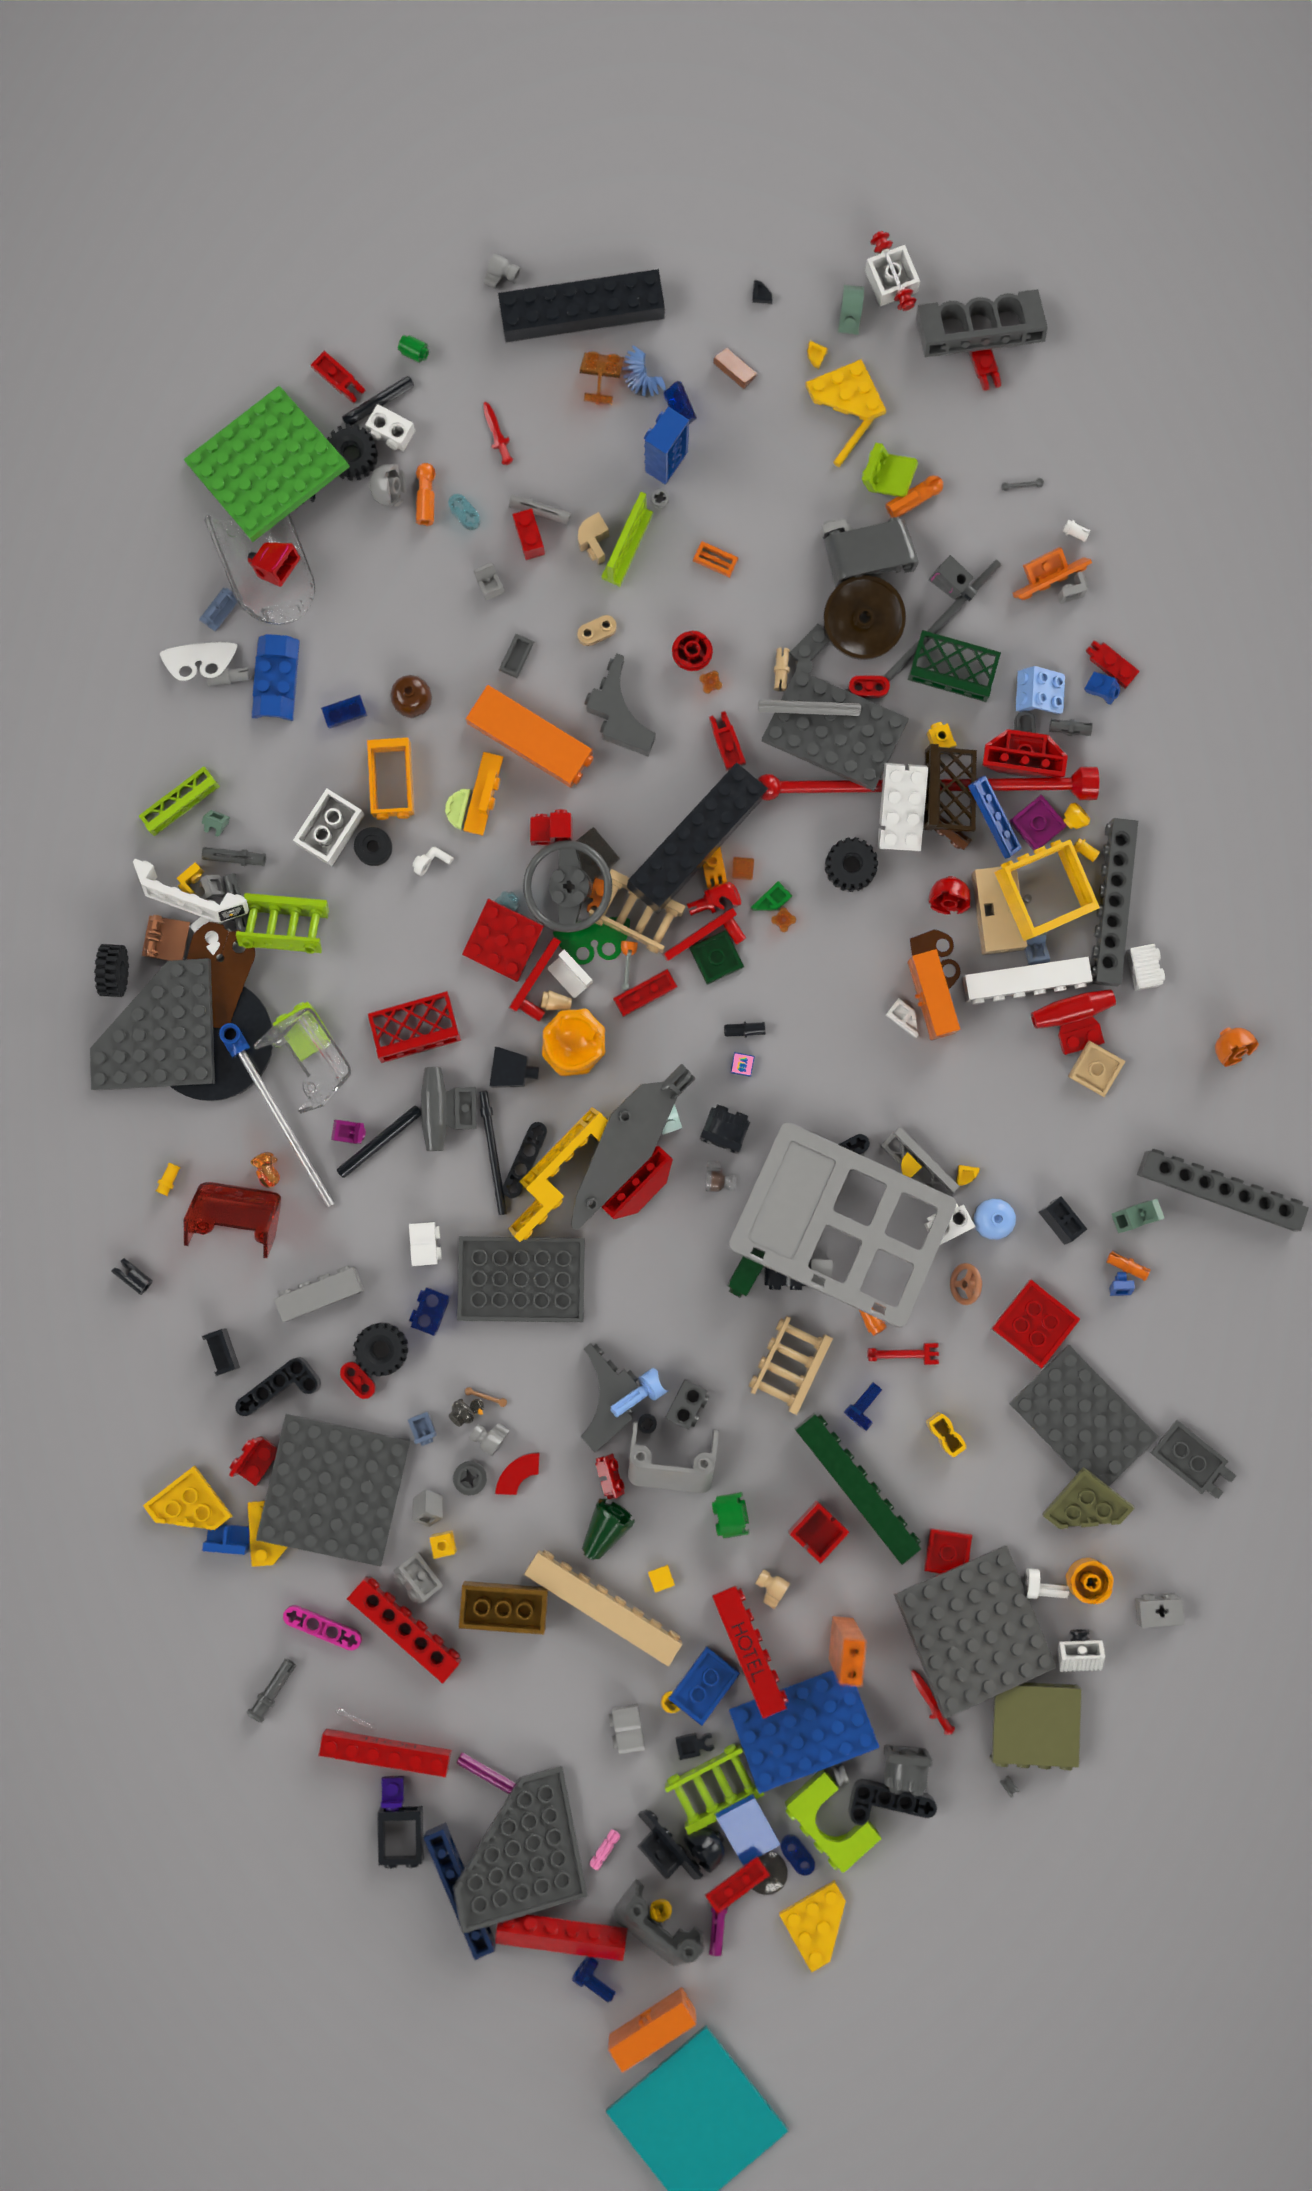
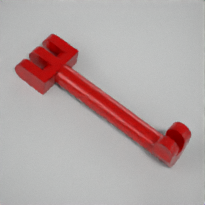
[867,1343,939,1365]

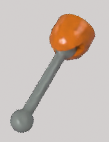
[621,941,638,991]

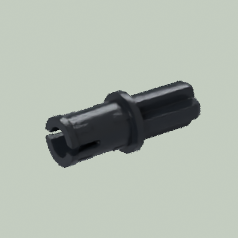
[724,1021,765,1038]

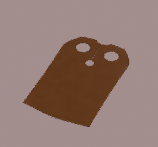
[187,922,256,1028]

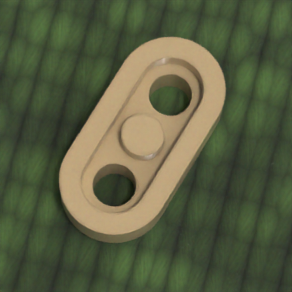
[577,615,617,646]

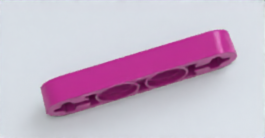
[283,1605,362,1651]

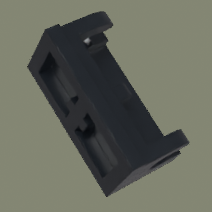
[1039,1196,1087,1245]

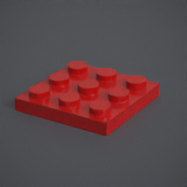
[462,898,545,982]
[991,1279,1080,1368]

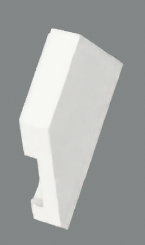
[886,998,918,1038]

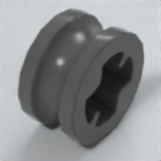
[1000,1775,1020,1798]

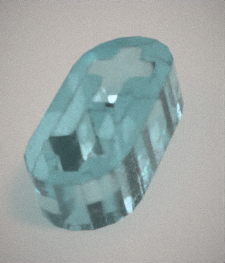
[448,494,480,530]

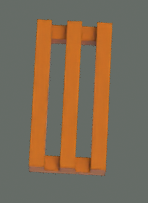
[693,541,739,578]

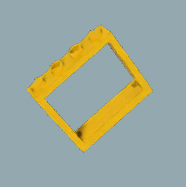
[994,839,1100,941]

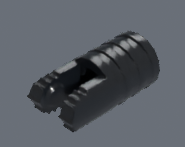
[111,1258,153,1295]

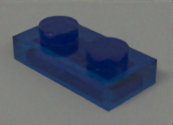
[663,381,697,424]
[321,695,368,729]

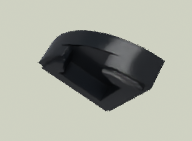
[752,280,773,304]

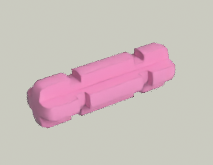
[589,1829,620,1871]

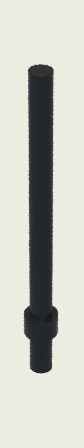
[479,1091,507,1215]

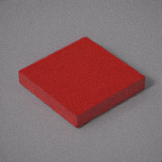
[924,1528,973,1574]

